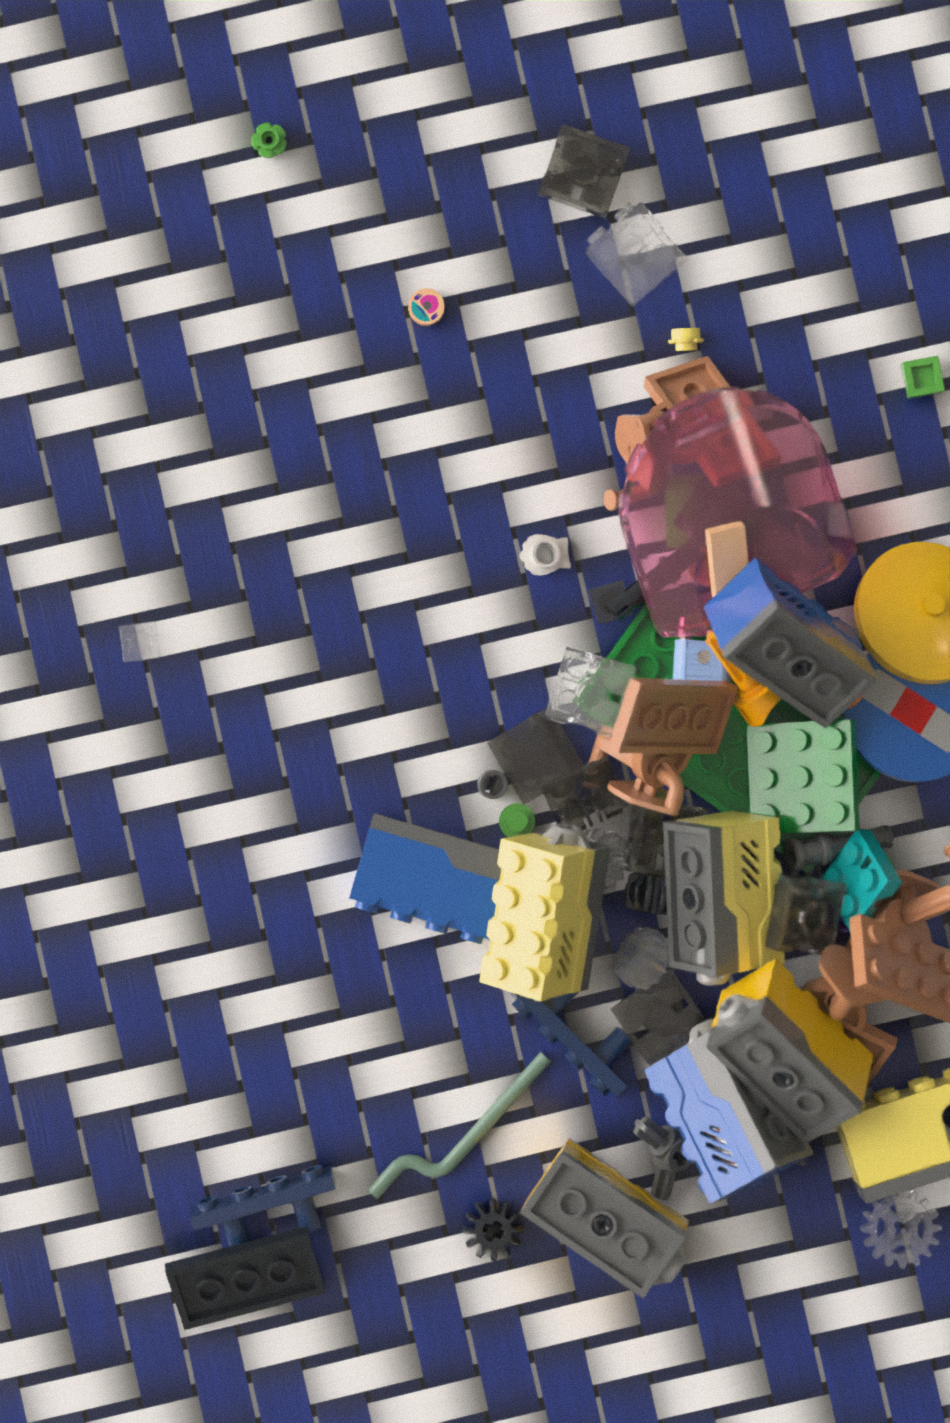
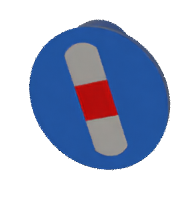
[841,653,950,782]

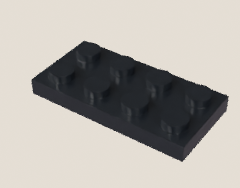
[165,1226,326,1330]

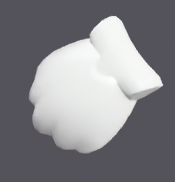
[519,534,571,576]

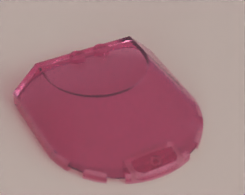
[619,387,858,637]

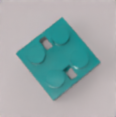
[820,829,902,931]

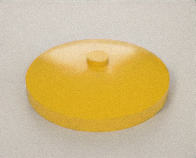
[854,542,950,684]

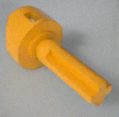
[706,632,782,727]

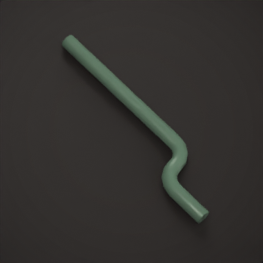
[367,1052,551,1199]

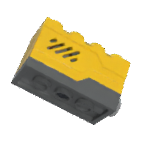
[706,958,873,1143]
[520,1138,689,1299]

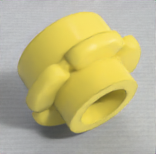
[668,328,704,351]

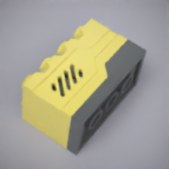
[663,811,785,985]
[479,824,611,1001]

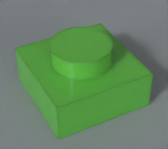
[901,356,945,399]

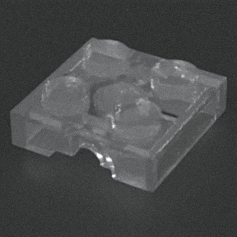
[545,647,637,738]

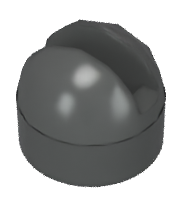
[477,770,508,799]

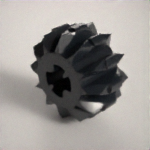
[624,872,667,915]
[462,1197,524,1261]

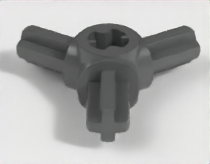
[634,1116,692,1200]

